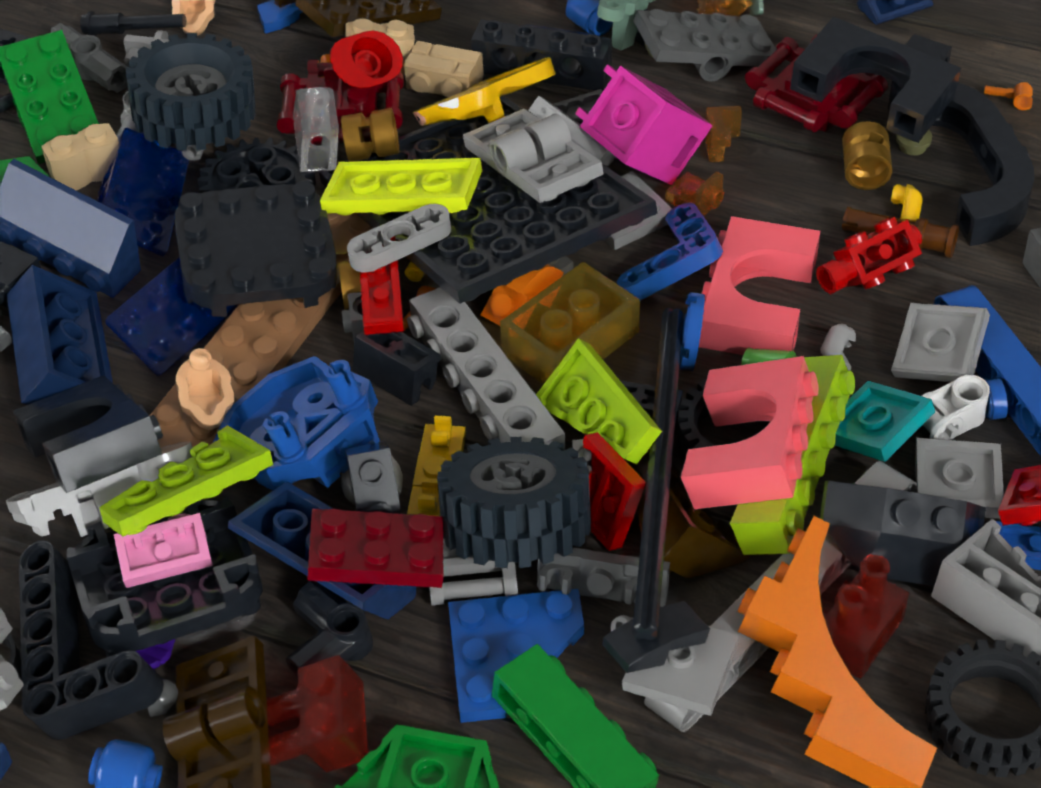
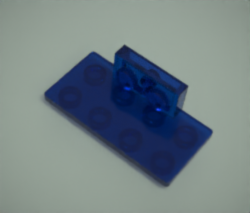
[96,128,189,256]
[105,258,239,376]

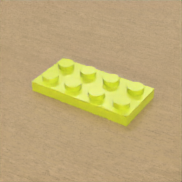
[320,158,482,216]

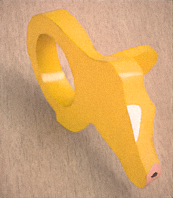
[412,57,555,126]

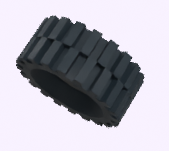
[126,33,256,151]
[437,437,591,568]

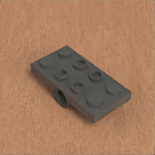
[633,9,776,81]

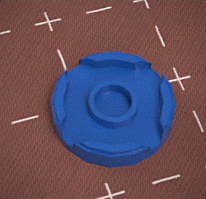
[679,292,705,371]

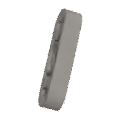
[347,204,451,272]

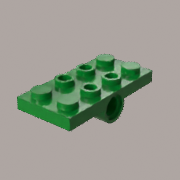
[0,30,99,164]

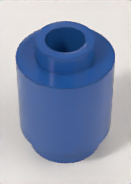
[565,0,613,36]

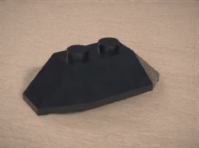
[820,481,986,586]

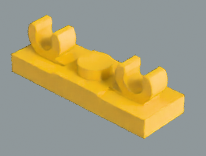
[407,415,466,516]

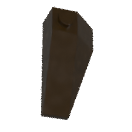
[628,448,750,579]

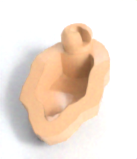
[171,0,216,36]
[176,348,234,431]

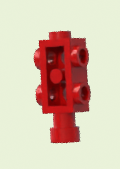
[816,216,922,294]

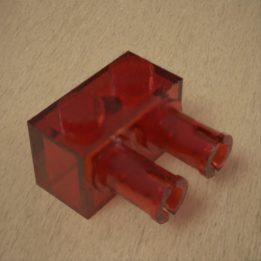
[822,554,909,679]
[266,655,368,773]

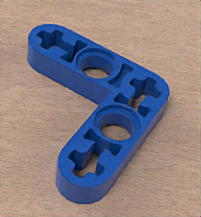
[617,203,723,302]

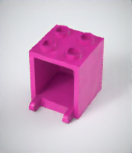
[575,64,713,185]

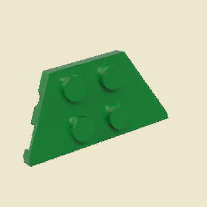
[334,725,499,788]

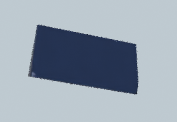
[857,0,933,25]

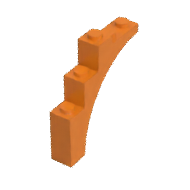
[737,516,937,788]

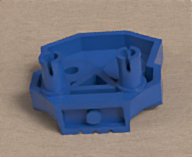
[212,356,380,490]

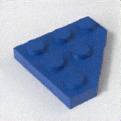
[448,589,584,723]

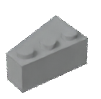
[931,518,1041,667]

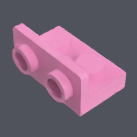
[113,513,213,588]

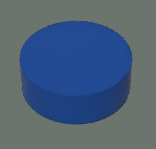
[985,378,1008,420]

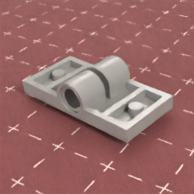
[463,109,604,203]

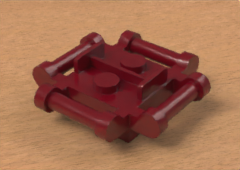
[745,34,888,132]
[276,59,404,147]

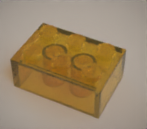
[500,262,640,384]

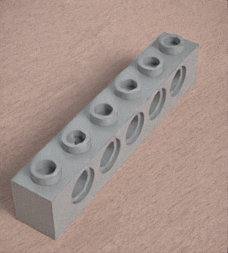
[407,287,565,450]

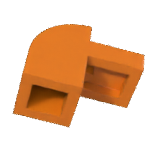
[481,264,564,334]

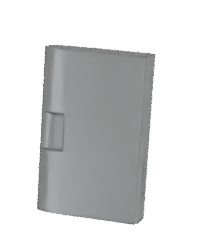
[528,96,616,166]

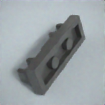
[537,547,670,607]

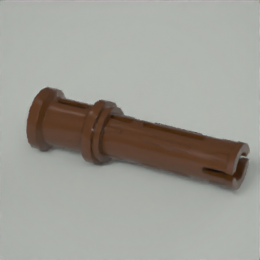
[842,207,959,258]

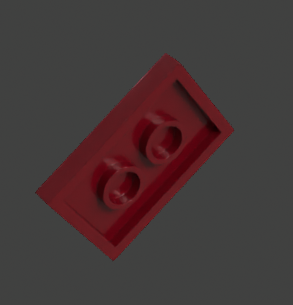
[307,509,444,588]

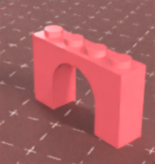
[699,216,820,355]
[681,356,819,509]

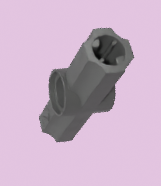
[51,23,129,93]

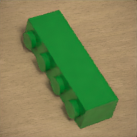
[492,643,659,788]

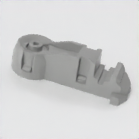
[6,441,193,537]

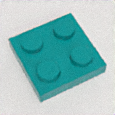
[835,381,935,462]

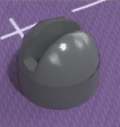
[148,679,178,717]

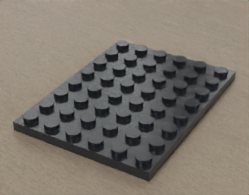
[319,96,657,304]

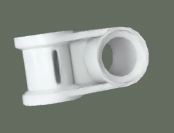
[922,375,990,440]

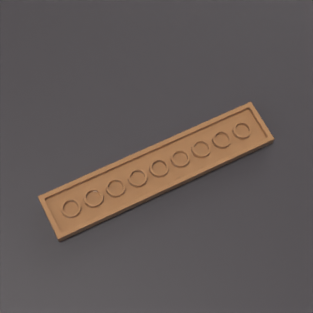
[149,213,373,448]

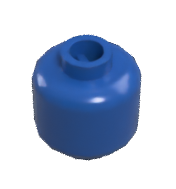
[88,739,162,788]

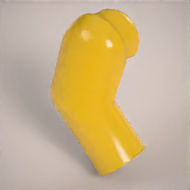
[891,184,922,222]

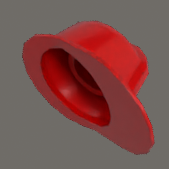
[330,30,403,89]

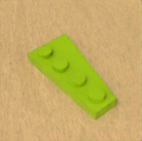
[536,338,662,464]
[99,425,273,537]

